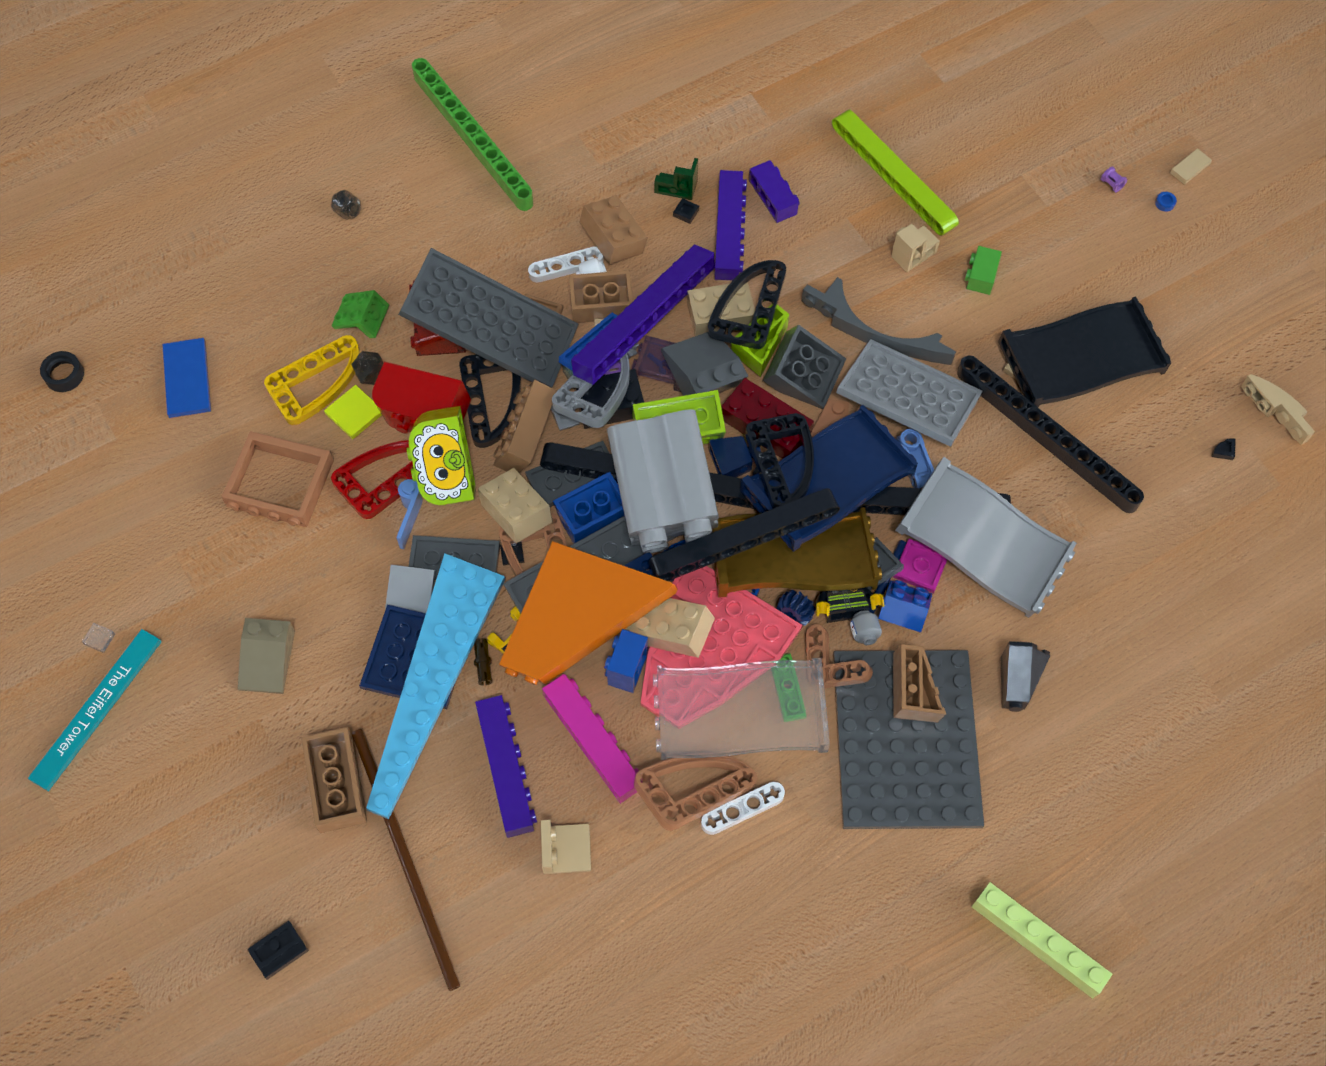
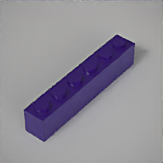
[714,170,747,281]
[475,695,537,838]

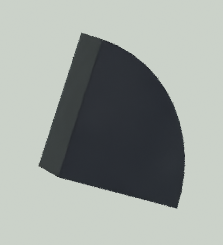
[1212,438,1236,460]

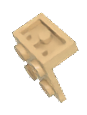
[541,820,591,874]

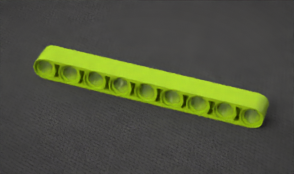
[832,110,959,236]

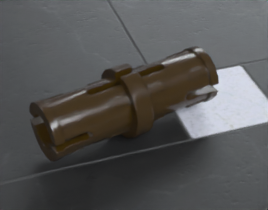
[474,638,493,686]

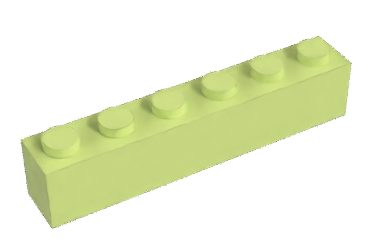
[972,882,1113,999]

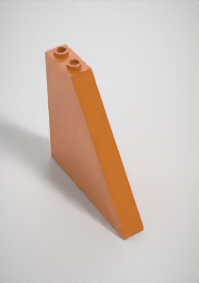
[499,541,678,685]

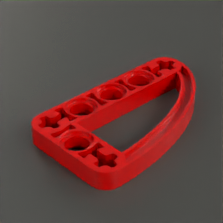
[331,440,417,519]

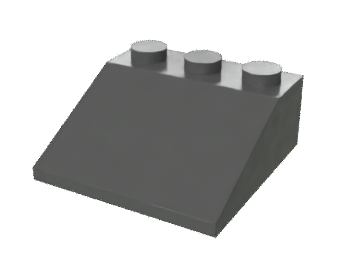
[763,324,846,409]
[661,332,748,396]

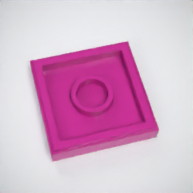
[893,538,947,594]

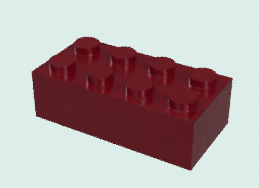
[721,378,814,459]

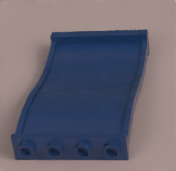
[740,405,918,552]

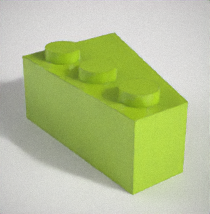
[731,304,789,377]

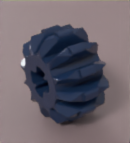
[776,590,816,626]

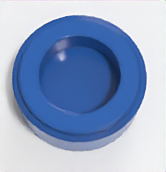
[1155,192,1177,212]

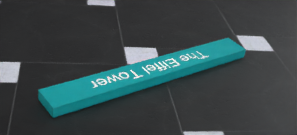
[28,629,161,792]

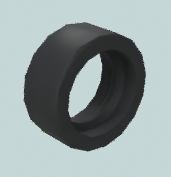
[40,351,84,392]

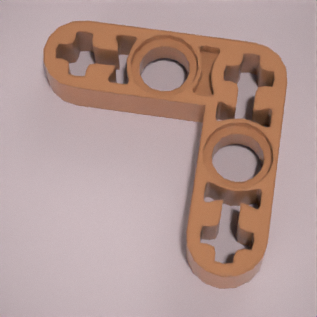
[806,624,873,689]

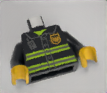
[815,587,885,623]

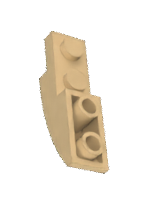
[1241,374,1315,445]

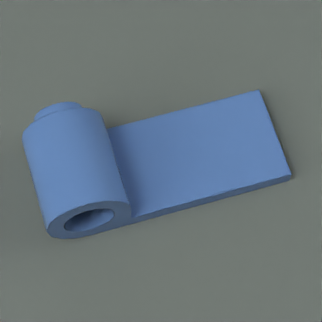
[396,479,423,549]

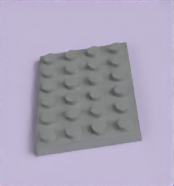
[836,339,983,447]

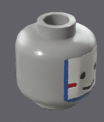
[850,611,882,645]

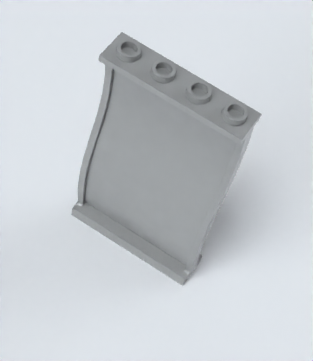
[895,457,1077,618]

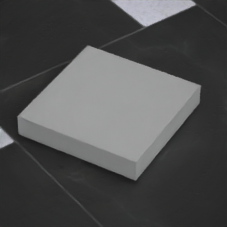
[385,565,436,613]

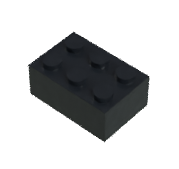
[575,369,644,429]

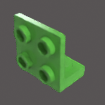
[332,290,389,338]

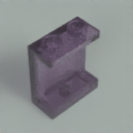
[631,335,681,392]

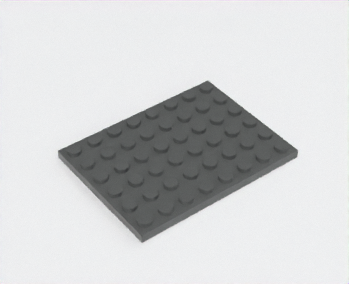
[833,650,984,829]

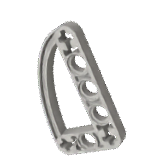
[552,353,630,428]

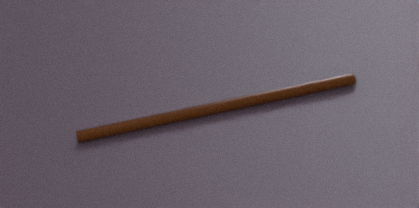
[351,729,460,991]

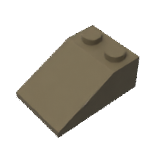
[238,618,295,694]

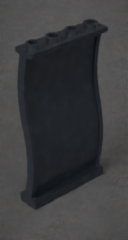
[998,296,1171,407]

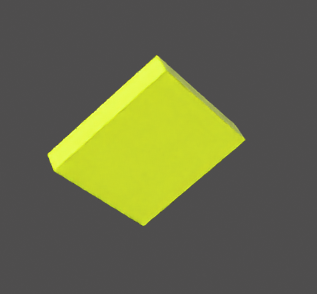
[324,385,382,440]

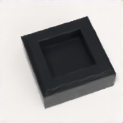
[673,198,700,224]
[500,542,525,566]

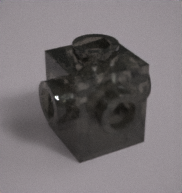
[351,351,383,385]

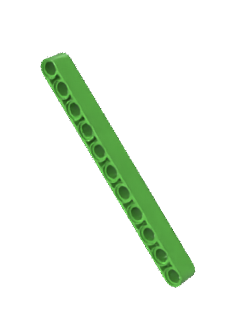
[412,58,533,211]

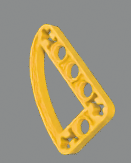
[264,335,360,425]

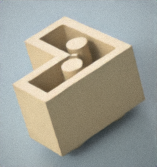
[891,224,940,272]

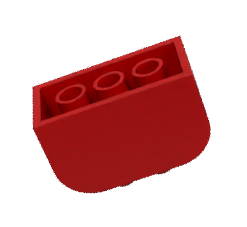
[372,361,471,434]

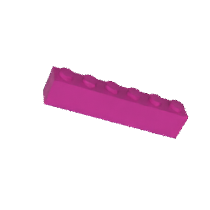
[542,674,643,804]

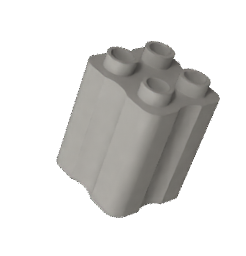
[607,409,719,554]

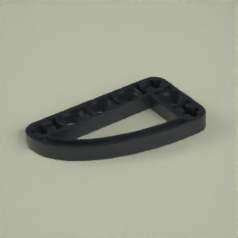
[708,260,787,349]
[459,354,521,448]
[745,413,814,509]

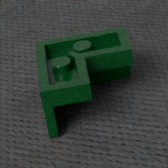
[654,158,698,200]

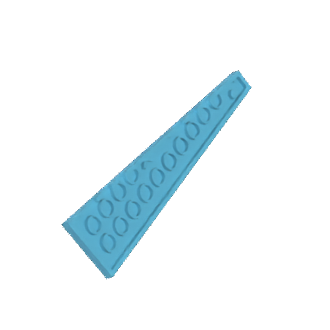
[366,553,505,819]

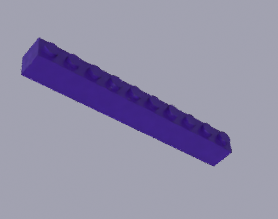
[571,244,715,385]

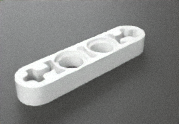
[528,247,604,283]
[701,782,785,835]

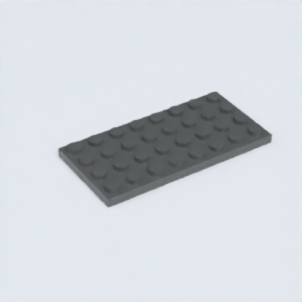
[398,248,579,388]

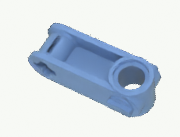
[896,429,934,488]

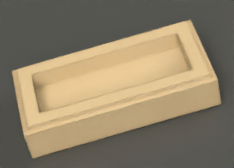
[1170,148,1212,185]

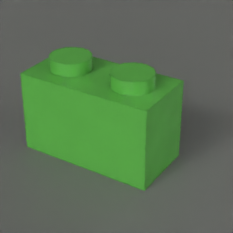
[965,246,1002,295]

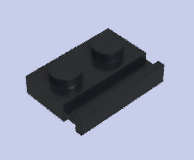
[247,921,309,980]

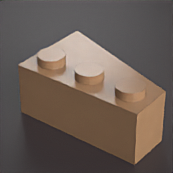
[893,644,946,723]

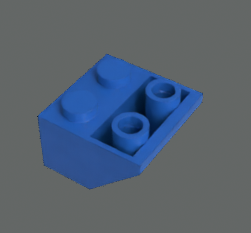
[878,580,932,632]

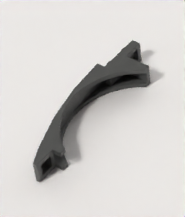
[801,277,956,365]

